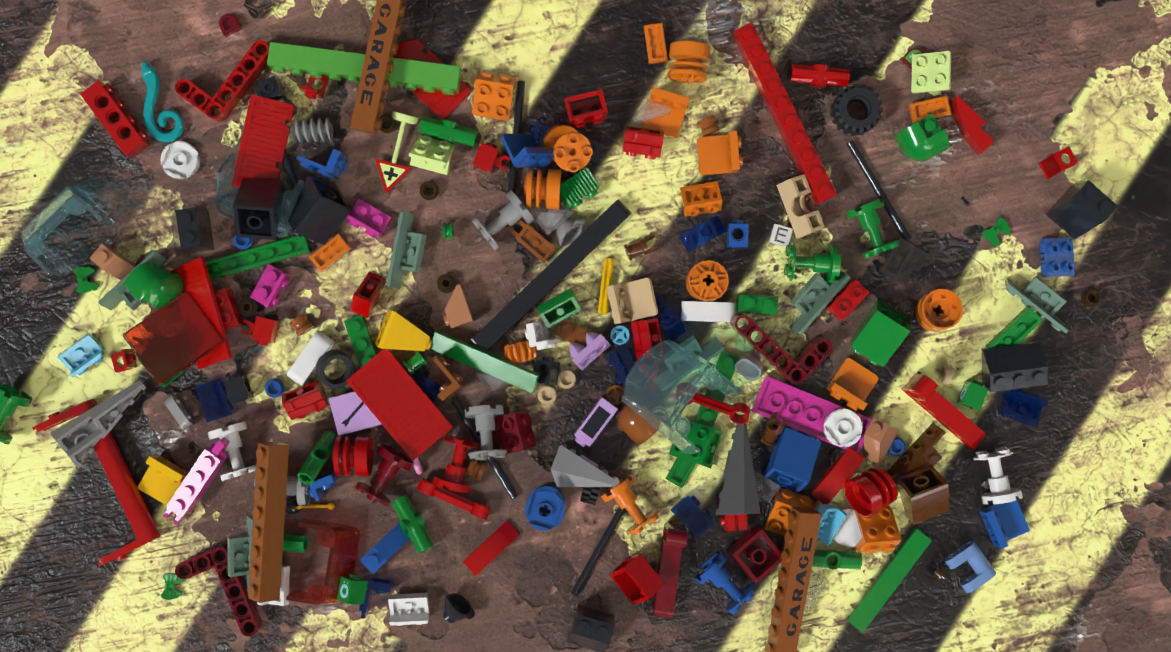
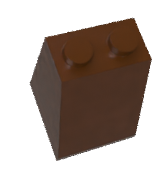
[896,464,949,525]

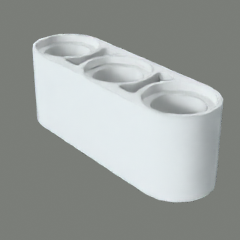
[681,301,737,322]
[287,330,335,386]

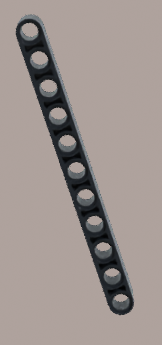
[468,199,632,351]

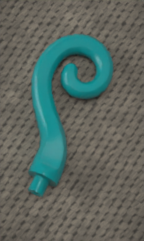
[140,61,184,143]

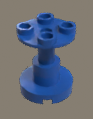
[525,486,565,531]
[694,551,755,615]

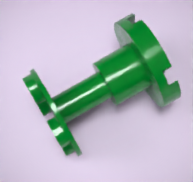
[846,199,900,259]
[784,242,841,283]
[0,383,33,445]

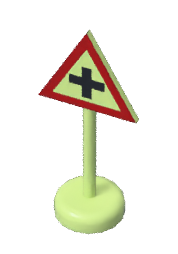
[375,111,419,194]

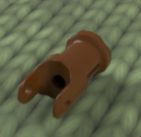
[624,234,660,261]
[761,412,786,447]

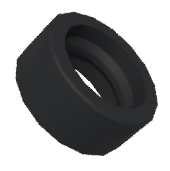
[316,350,355,388]

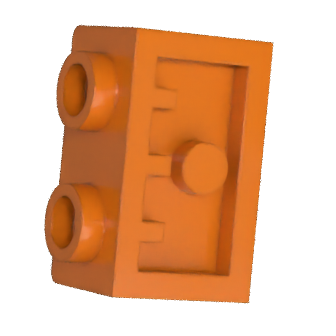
[680,181,722,216]

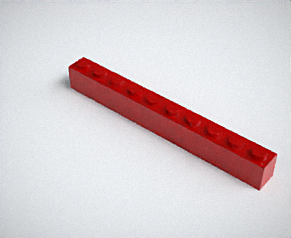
[732,22,837,206]

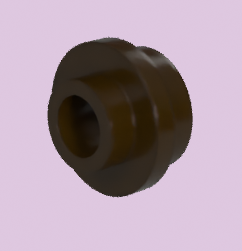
[380,114,397,133]
[420,181,439,200]
[437,274,456,293]
[1081,288,1101,307]
[238,298,258,317]
[932,564,949,582]

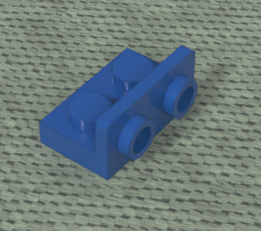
[308,471,339,501]

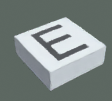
[769,224,793,247]

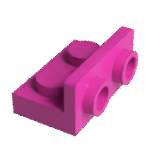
[346,199,392,238]
[250,264,290,308]

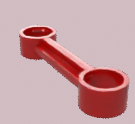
[675,383,750,424]
[416,478,491,520]

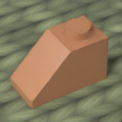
[89,244,136,280]
[443,284,474,329]
[863,417,898,465]

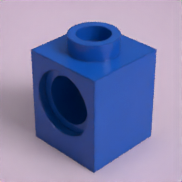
[727,220,749,249]

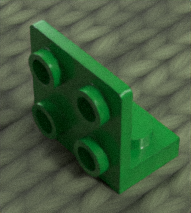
[669,418,723,469]

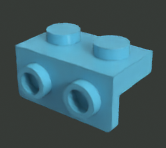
[57,332,105,378]
[816,503,847,546]

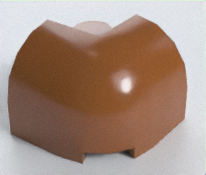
[615,396,663,445]

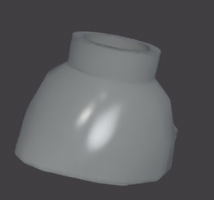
[555,216,585,247]
[735,350,762,381]

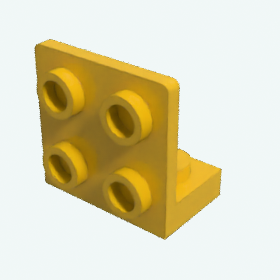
[137,454,189,505]

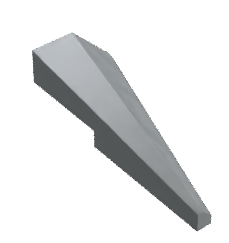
[50,380,146,468]
[551,444,620,487]

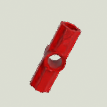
[790,64,850,87]

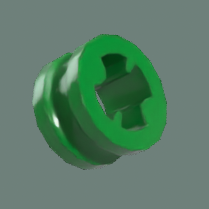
[442,222,454,240]

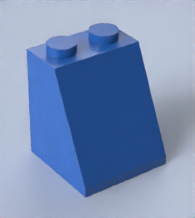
[762,427,821,493]

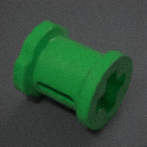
[402,351,428,375]

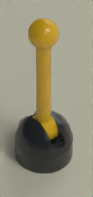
[287,499,335,514]

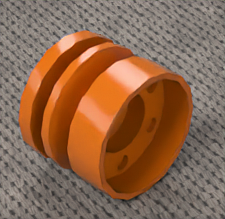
[667,41,710,84]
[524,168,562,210]
[686,260,729,302]
[915,289,963,332]

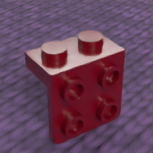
[492,409,536,454]

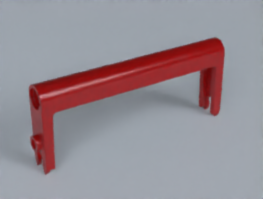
[32,398,161,566]

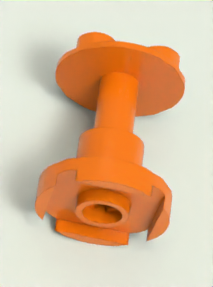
[544,125,593,172]
[600,473,659,535]

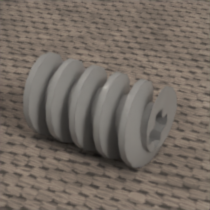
[291,117,333,143]

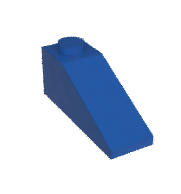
[360,522,410,574]

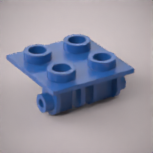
[1039,238,1075,278]

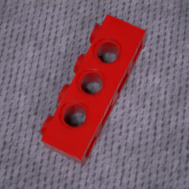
[80,80,150,158]

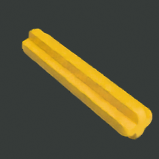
[598,258,614,315]

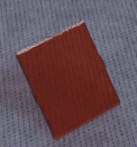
[123,291,225,386]

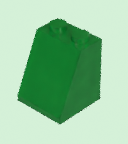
[850,298,910,367]

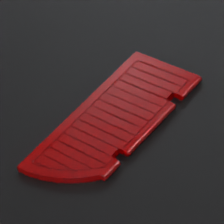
[393,39,472,121]
[231,94,295,187]

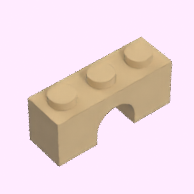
[777,174,825,239]

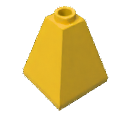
[375,308,432,351]

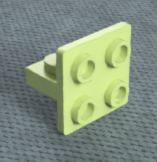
[911,51,951,96]
[409,135,455,175]

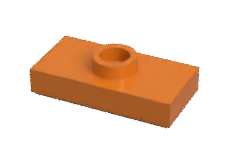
[644,23,668,64]
[908,96,951,123]
[309,233,352,272]

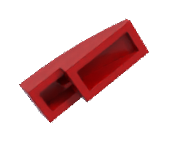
[950,96,994,155]
[811,446,865,504]
[463,520,520,576]

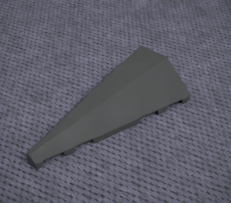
[715,423,760,515]

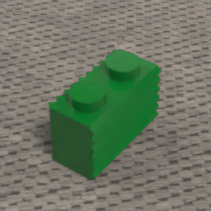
[559,167,601,210]
[537,288,581,328]
[736,293,778,316]

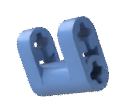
[944,540,996,593]

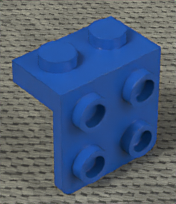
[501,133,554,168]
[297,149,349,180]

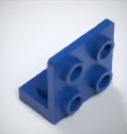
[979,499,1030,549]

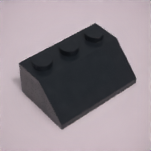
[981,341,1048,392]

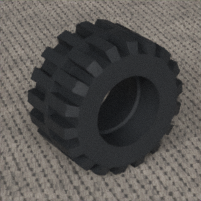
[830,84,883,136]

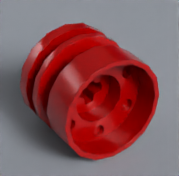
[332,436,374,477]
[844,466,898,517]

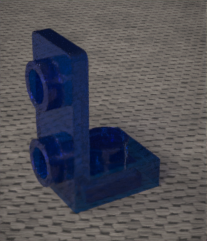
[531,119,552,146]
[680,215,727,252]
[654,295,686,342]
[359,577,394,619]

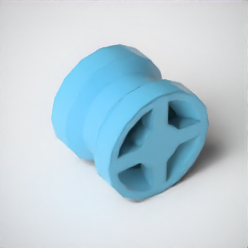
[610,326,630,345]

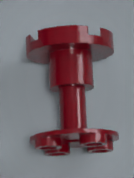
[355,444,414,507]

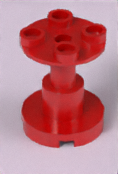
[432,434,481,493]

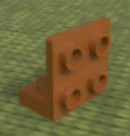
[432,356,464,401]

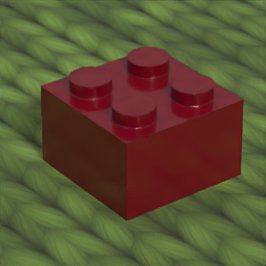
[726,526,782,584]

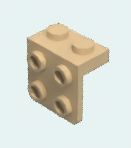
[607,278,658,324]

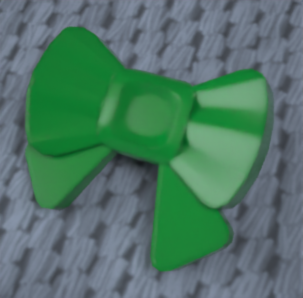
[982,217,1010,246]
[73,267,100,293]
[161,573,186,600]

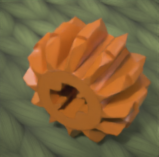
[504,340,537,363]

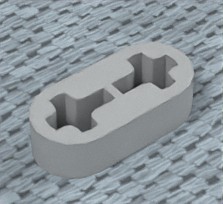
[164,394,194,430]

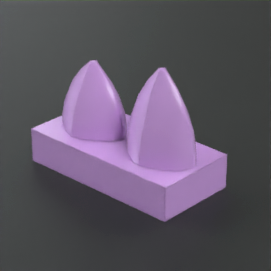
[570,332,610,370]

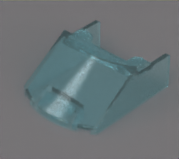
[622,340,742,454]

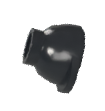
[443,593,475,623]

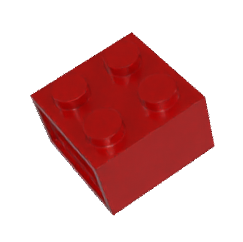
[564,89,608,129]
[609,553,665,605]

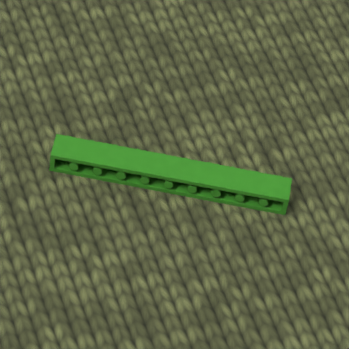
[267,42,462,95]

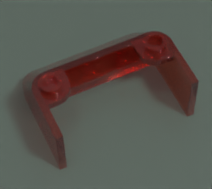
[286,518,361,605]

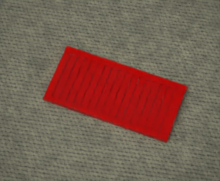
[170,256,233,370]
[346,349,453,461]

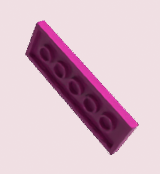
[751,376,872,453]

